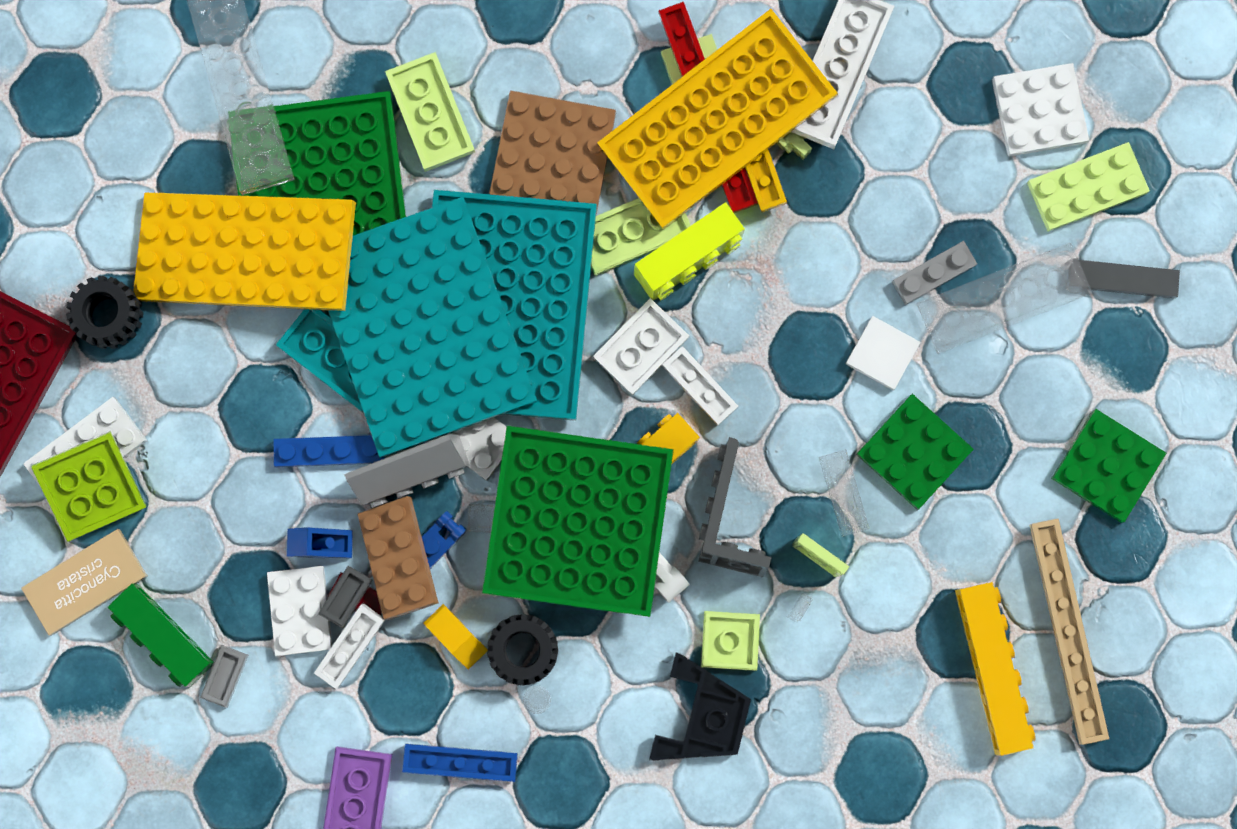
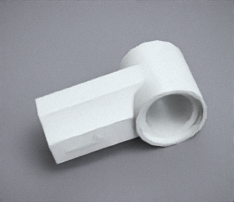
[655,552,690,603]

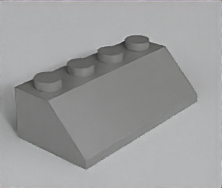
[344,434,470,508]

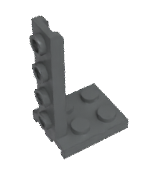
[698,437,771,577]

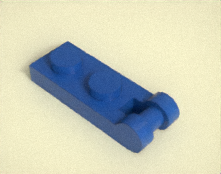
[422,511,467,569]

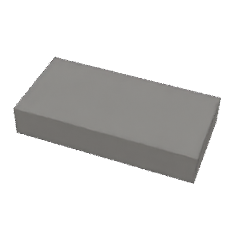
[200,645,249,708]

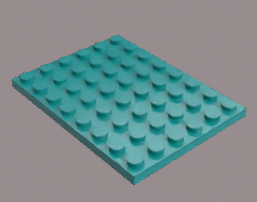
[432,190,597,421]
[328,197,537,458]

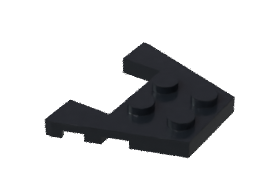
[649,652,751,761]

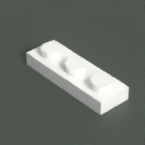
[662,346,738,426]
[314,603,385,689]

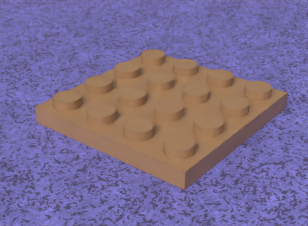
[490,90,616,215]

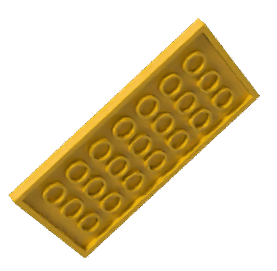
[597,9,838,230]
[133,192,356,311]

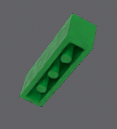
[108,583,214,687]

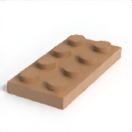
[358,496,439,620]

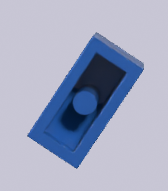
[287,527,353,558]

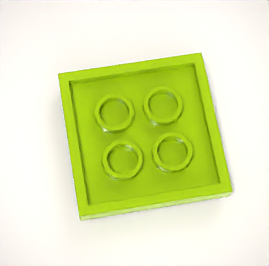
[31,431,146,542]

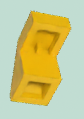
[423,604,488,670]

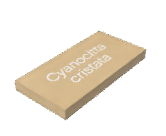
[21,529,148,636]

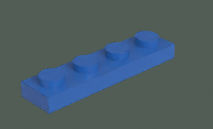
[273,435,386,467]
[402,743,518,782]

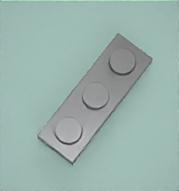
[892,241,977,305]

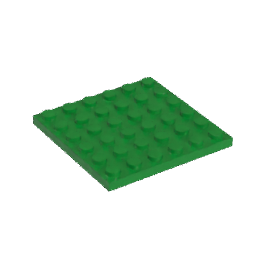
[229,91,407,236]
[482,426,674,617]

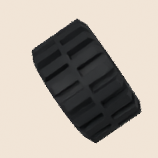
[66,276,143,349]
[487,614,558,685]

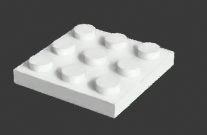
[992,63,1089,157]

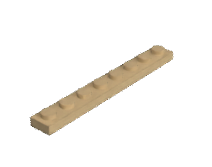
[1029,518,1109,745]

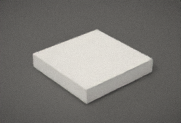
[846,316,921,391]

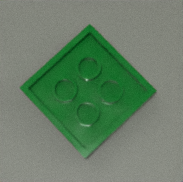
[856,393,974,510]
[1051,409,1167,523]

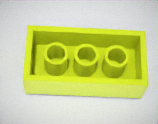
[634,202,745,301]

